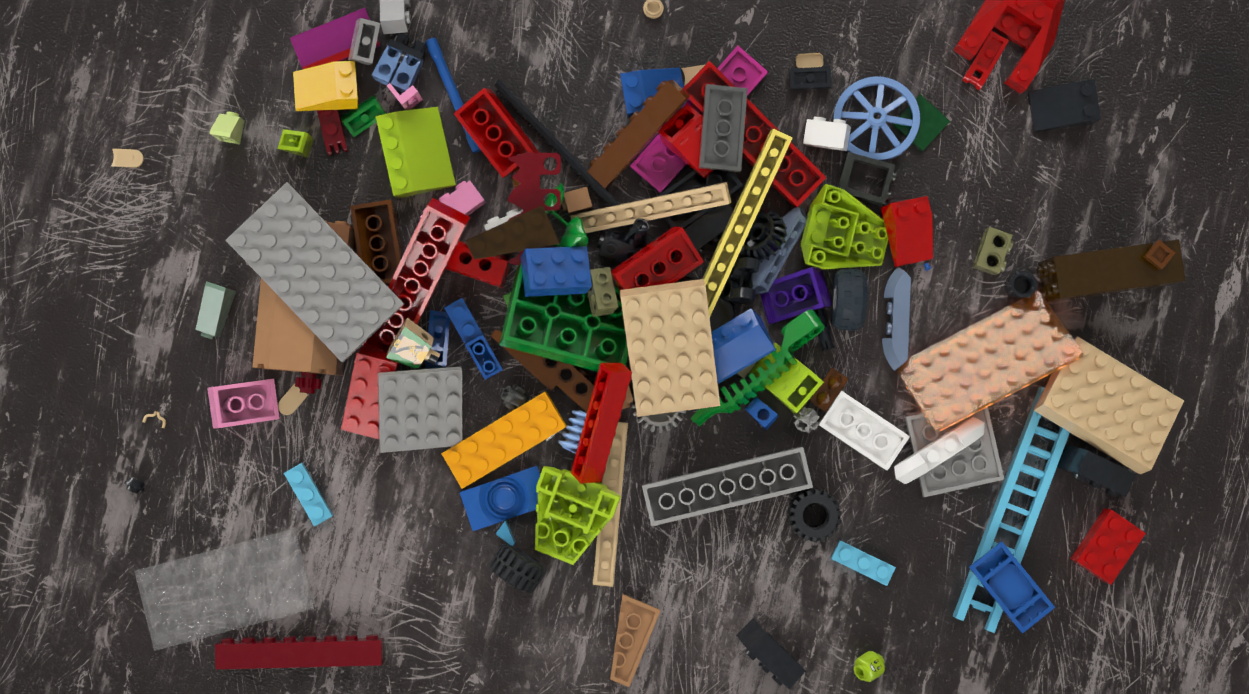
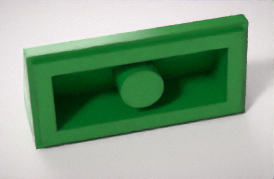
[341,95,386,137]

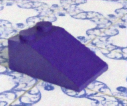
[760,267,832,324]

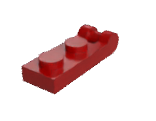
[962,30,1009,90]

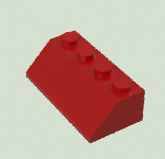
[453,88,540,178]

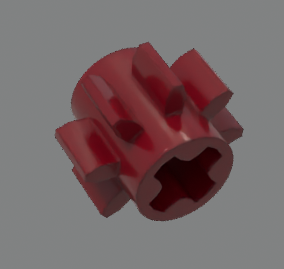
[295,372,322,394]

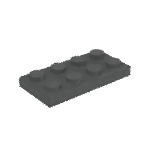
[699,84,748,172]

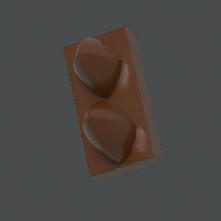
[809,367,848,413]

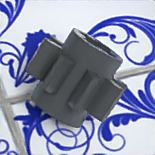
[501,384,526,411]

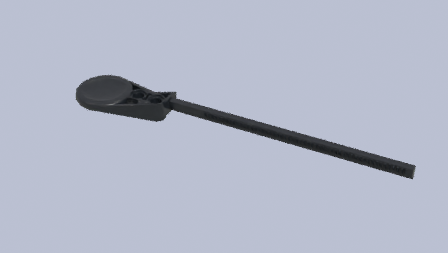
[494,79,736,332]

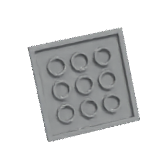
[377,367,462,453]
[905,399,1004,497]

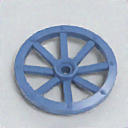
[834,77,920,161]

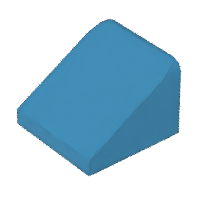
[496,520,516,546]

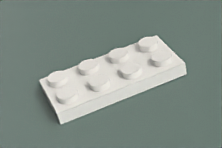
[819,391,910,471]

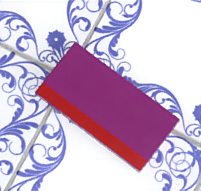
[290,8,381,70]

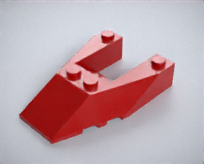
[953,0,1065,94]

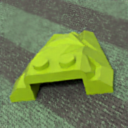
[535,466,621,565]

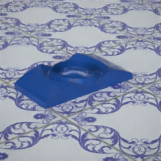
[459,466,540,531]
[969,541,1055,633]

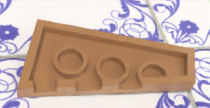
[610,594,661,687]

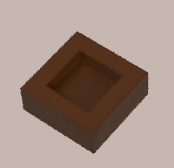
[1143,240,1175,270]

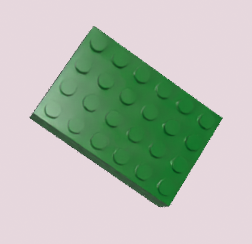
[499,263,628,372]

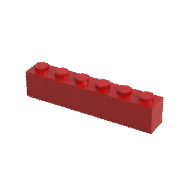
[571,363,632,483]

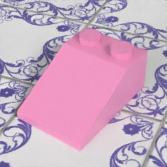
[207,379,280,428]

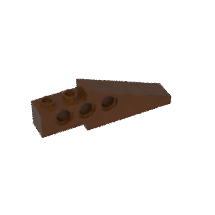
[490,330,596,412]

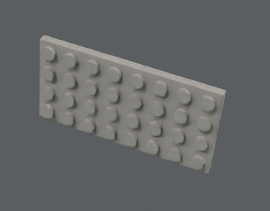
[226,182,404,362]

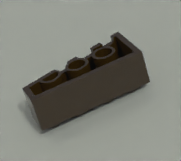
[465,205,560,260]

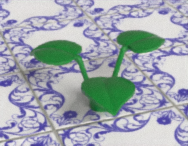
[545,182,588,247]

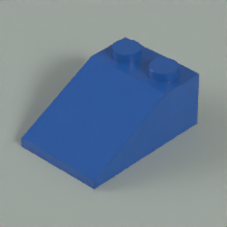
[620,68,686,118]

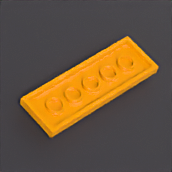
[441,391,567,489]

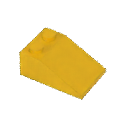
[293,61,358,111]

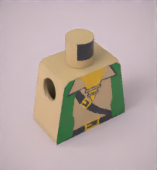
[386,318,440,368]

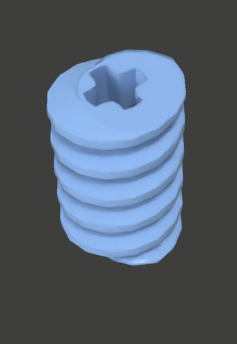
[558,410,587,454]

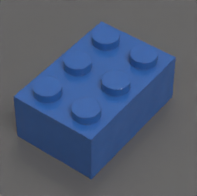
[520,246,592,297]

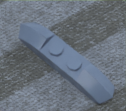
[749,204,807,294]
[882,267,911,371]

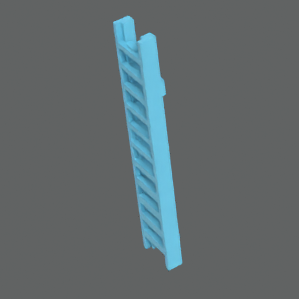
[953,387,1070,633]

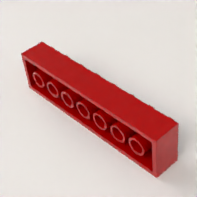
[682,61,827,207]
[362,198,471,352]

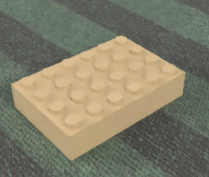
[620,279,720,417]
[1034,337,1184,474]

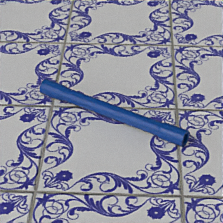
[425,38,481,153]

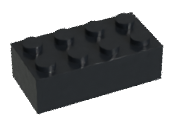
[657,170,743,229]

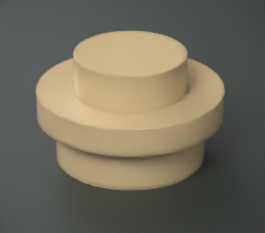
[643,0,664,19]

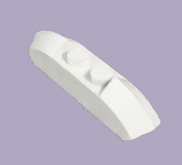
[894,417,985,484]

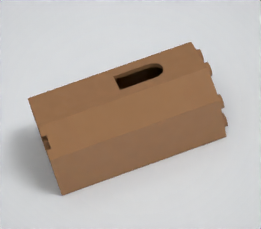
[252,220,356,376]

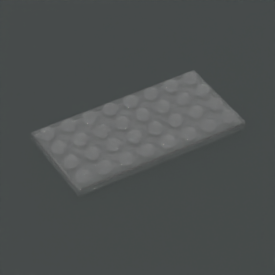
[134,528,315,651]

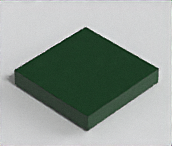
[892,94,950,152]

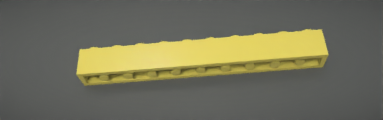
[702,129,792,318]

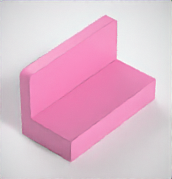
[387,83,423,110]

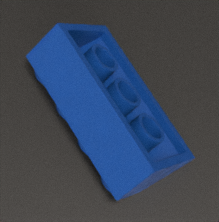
[711,308,776,384]

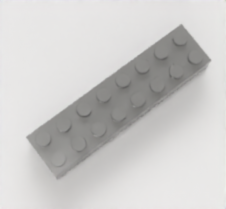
[642,447,813,526]

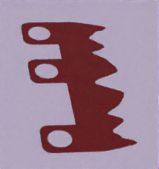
[508,153,561,266]

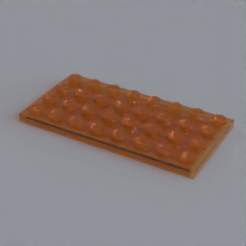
[896,290,1083,433]

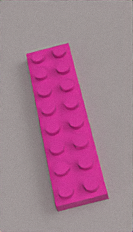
[630,45,768,194]

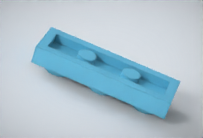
[284,463,333,526]
[831,540,896,586]

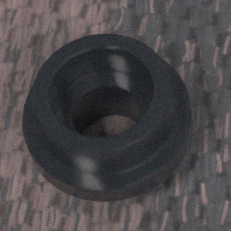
[124,477,145,494]

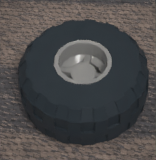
[831,269,868,331]

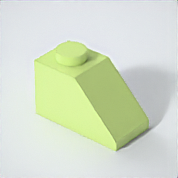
[210,112,244,144]

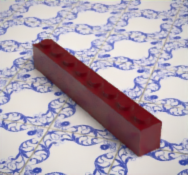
[215,634,385,670]

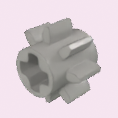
[794,407,819,433]

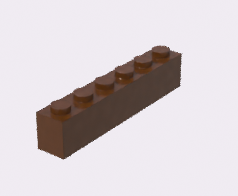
[587,79,690,188]

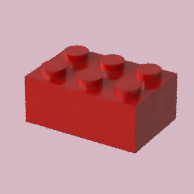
[1070,508,1146,585]

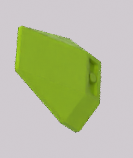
[801,184,888,269]

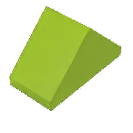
[277,129,314,158]

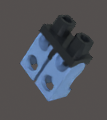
[372,33,427,93]

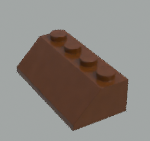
[350,199,403,286]

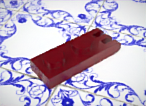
[317,110,348,156]

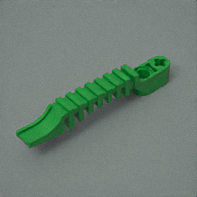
[691,309,825,427]

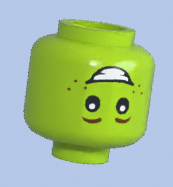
[854,651,885,682]

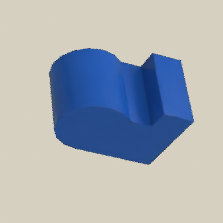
[745,397,779,430]

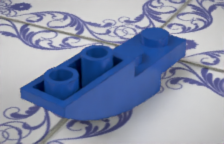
[444,297,503,380]

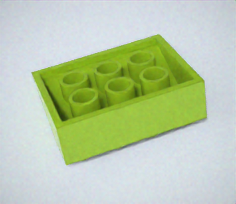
[376,107,456,199]

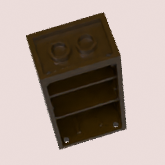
[1036,239,1186,303]

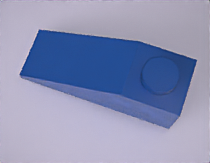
[425,311,450,369]

